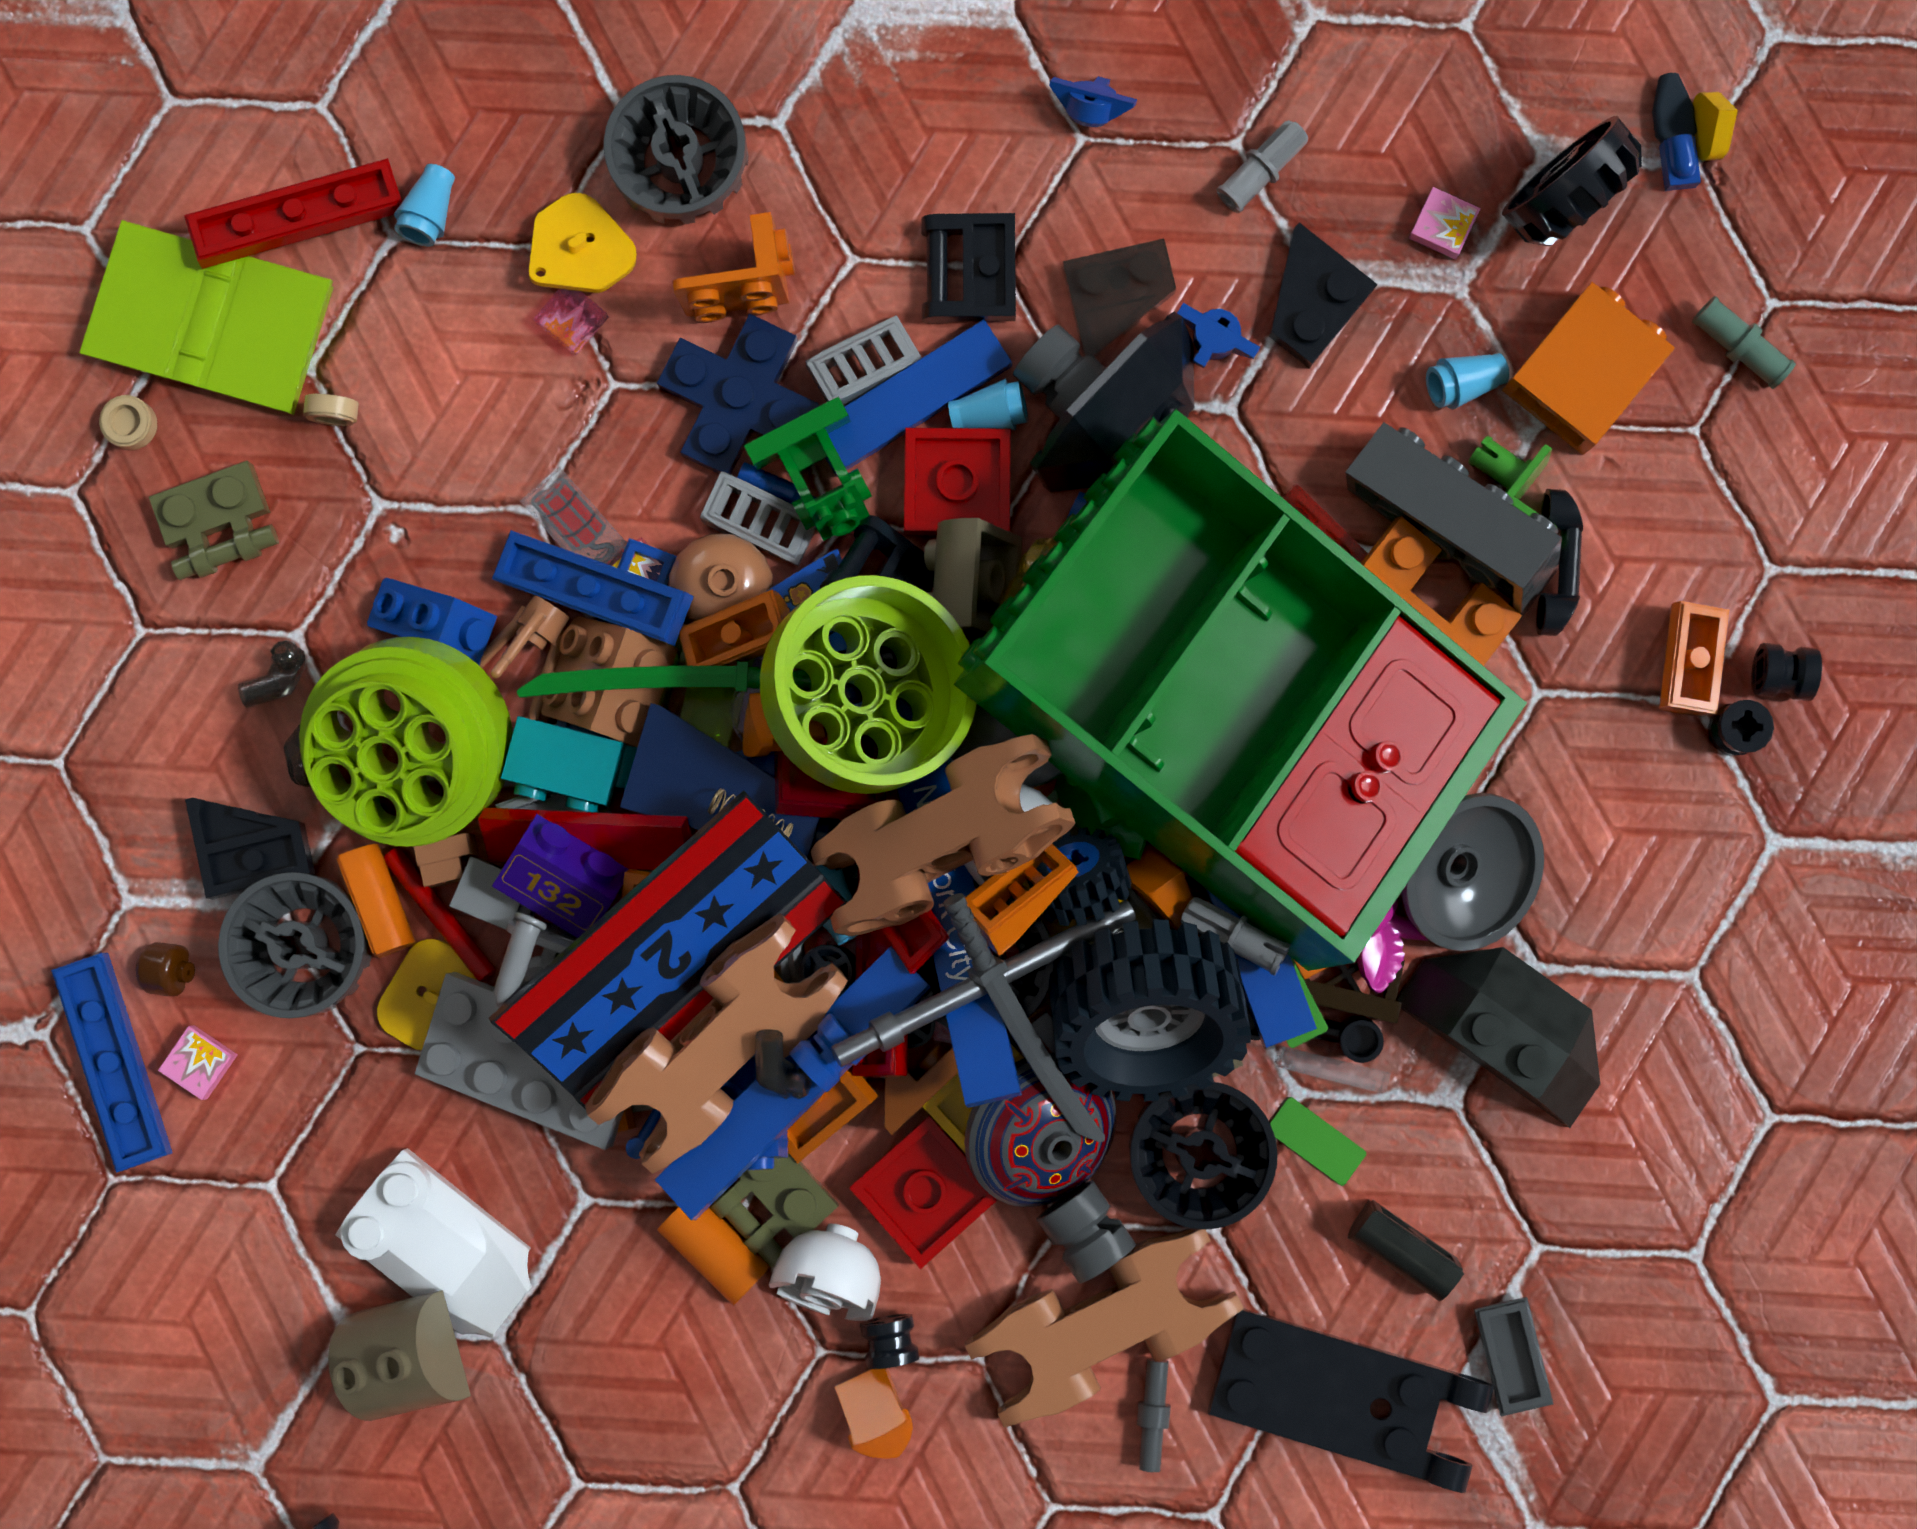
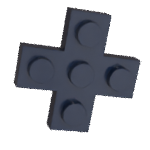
[657,314,821,475]

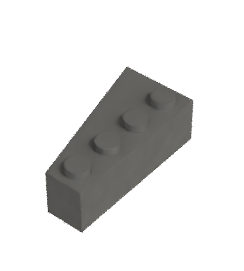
[1345,422,1562,620]

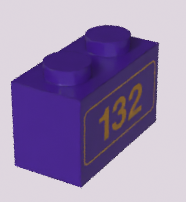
[492,814,629,938]

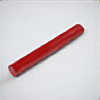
[384,847,496,982]

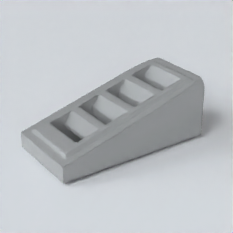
[805,315,922,407]
[700,471,816,567]

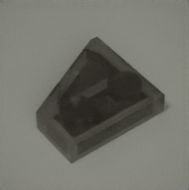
[1062,239,1176,358]

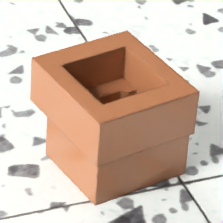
[413,833,479,888]

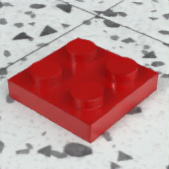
[904,428,1011,536]
[849,1115,997,1270]

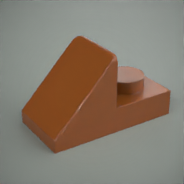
[884,1043,958,1135]

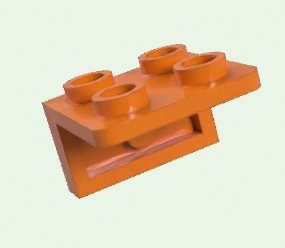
[673,212,795,322]

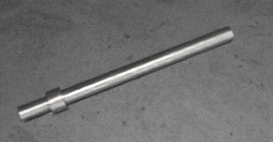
[831,900,1136,1067]

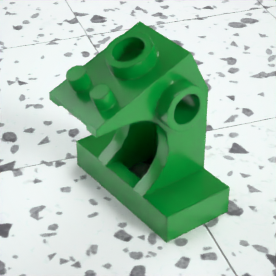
[744,396,872,541]

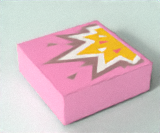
[1409,187,1481,260]
[158,1025,238,1100]

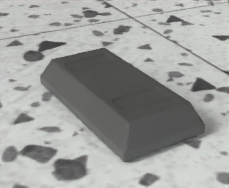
[1474,1297,1554,1417]

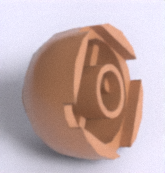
[669,534,773,625]

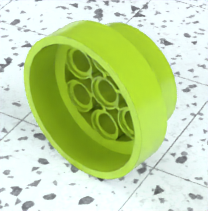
[760,575,977,794]
[299,637,513,847]

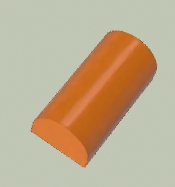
[679,589,790,666]
[1659,601,1730,716]
[337,843,416,959]
[657,1205,770,1306]

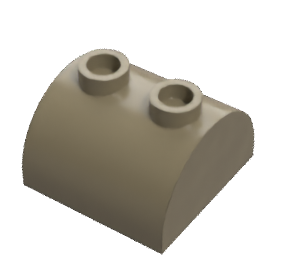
[924,518,1022,641]
[328,1290,471,1421]

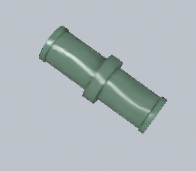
[1692,296,1796,389]

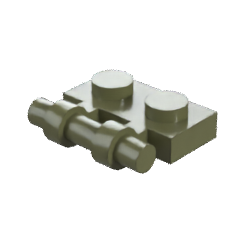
[149,461,279,580]
[710,1153,839,1268]

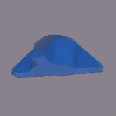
[1049,76,1137,127]
[1177,303,1260,368]

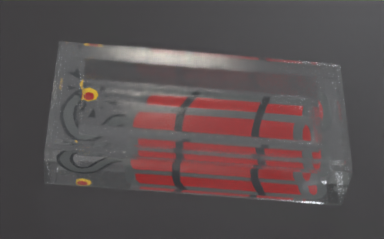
[520,467,627,565]
[1274,1045,1391,1094]

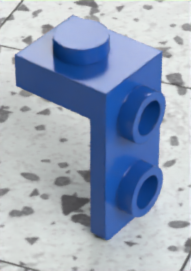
[367,578,498,665]

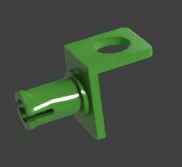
[1468,435,1558,529]

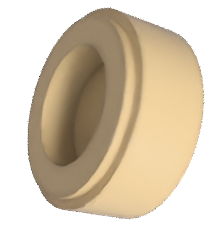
[303,394,359,426]
[99,395,157,450]

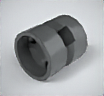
[1013,324,1106,419]
[1036,1180,1136,1284]

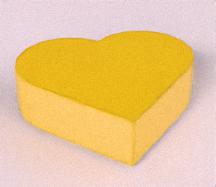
[1692,92,1738,161]

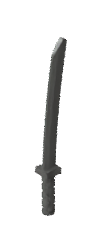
[943,893,1105,1143]

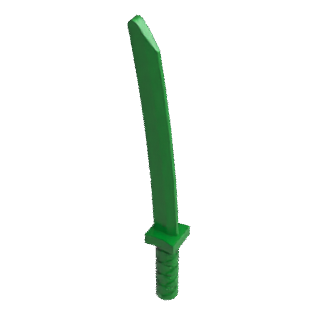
[517,661,812,698]

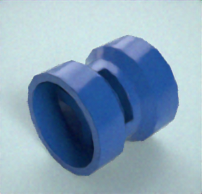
[789,1013,867,1092]

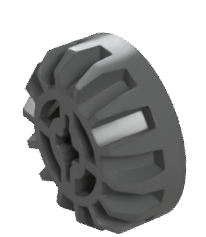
[604,75,749,224]
[218,872,372,1018]

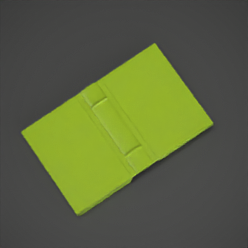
[79,220,334,415]

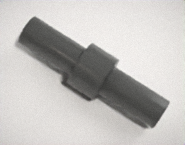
[1137,1358,1171,1472]

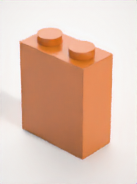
[1502,282,1675,455]

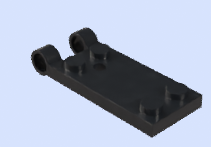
[1208,1308,1495,1493]

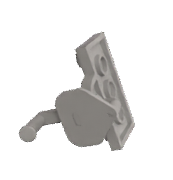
[415,913,624,1150]

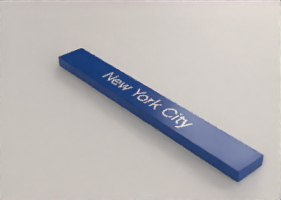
[896,697,1022,1108]

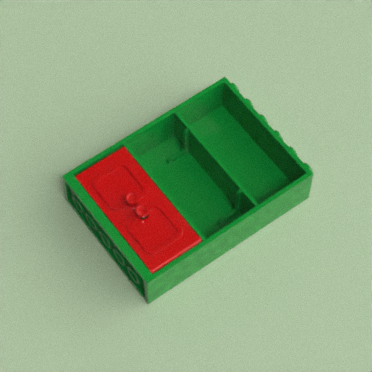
[953,409,1527,971]

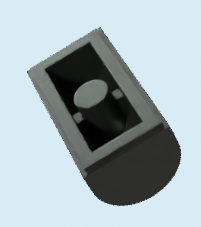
[1348,1200,1464,1301]

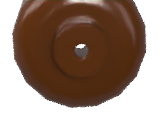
[135,942,195,997]

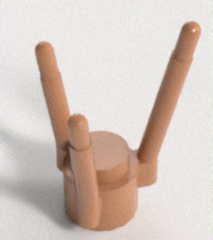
[479,595,569,721]

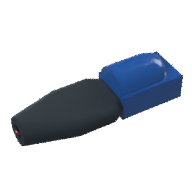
[1652,73,1701,191]

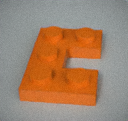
[1361,516,1523,666]

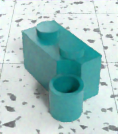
[501,716,637,813]

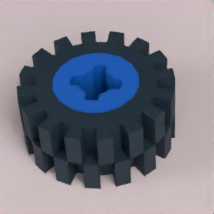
[1027,827,1131,926]

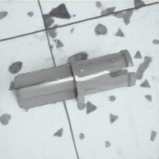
[1216,120,1309,213]
[1181,897,1291,976]

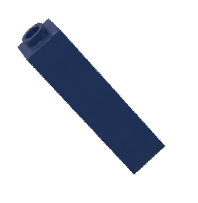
[620,703,832,863]

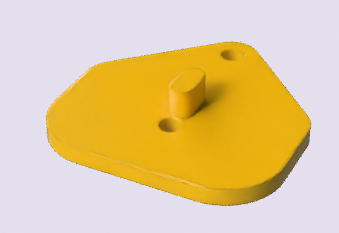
[529,193,637,293]
[377,939,476,1050]

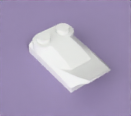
[335,1148,532,1338]

